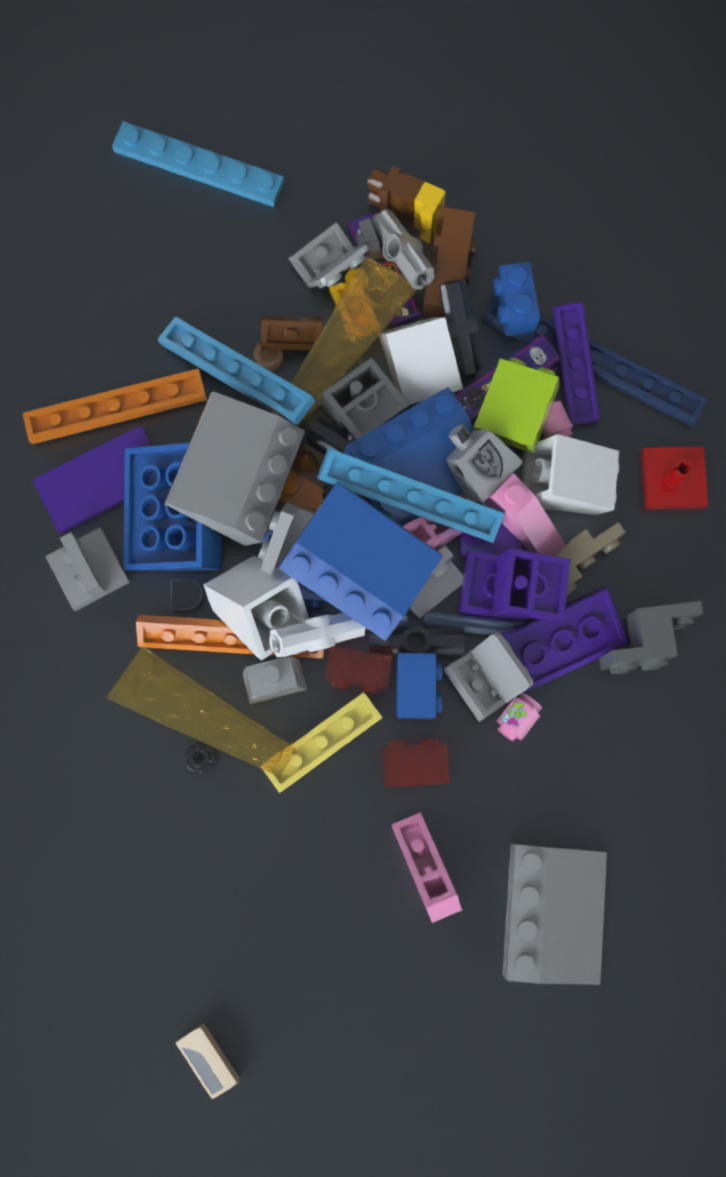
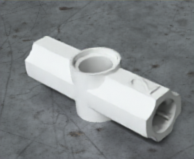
[269,612,366,657]

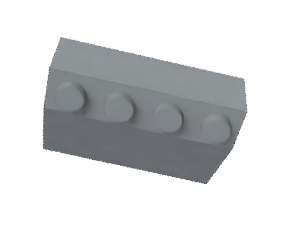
[165,392,305,546]
[502,843,607,985]

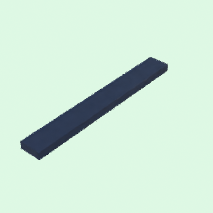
[481,295,708,427]

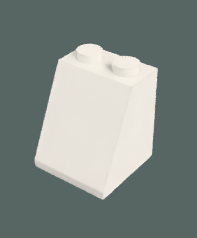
[378,317,463,408]
[521,434,619,515]
[204,555,309,660]

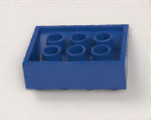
[344,387,475,526]
[123,443,222,571]
[278,481,443,641]

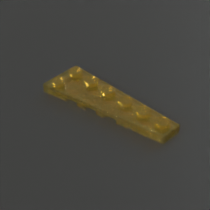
[291,257,417,424]
[106,646,296,777]

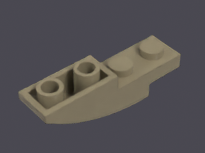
[556,522,626,595]

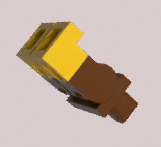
[367,166,446,243]

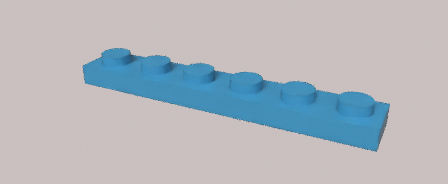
[112,121,284,207]
[157,317,315,426]
[317,448,505,543]

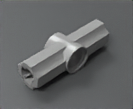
[371,209,435,289]

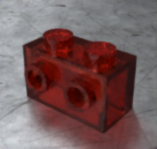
[325,647,392,694]
[382,739,450,787]

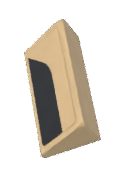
[176,1022,240,1099]

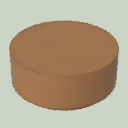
[253,343,284,372]

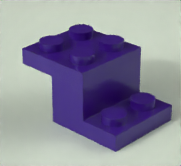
[459,548,571,623]

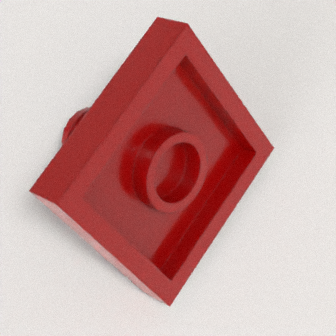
[641,447,708,510]

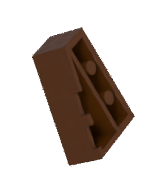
[422,207,477,317]

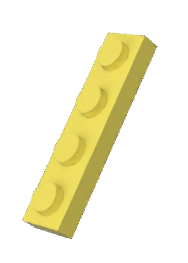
[261,692,382,793]

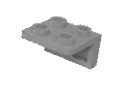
[288,222,369,289]
[258,502,315,574]
[444,632,533,722]

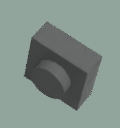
[356,218,381,261]

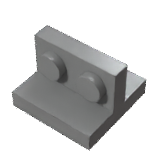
[45,528,130,611]
[409,546,463,620]

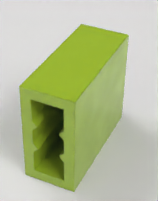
[474,358,559,454]

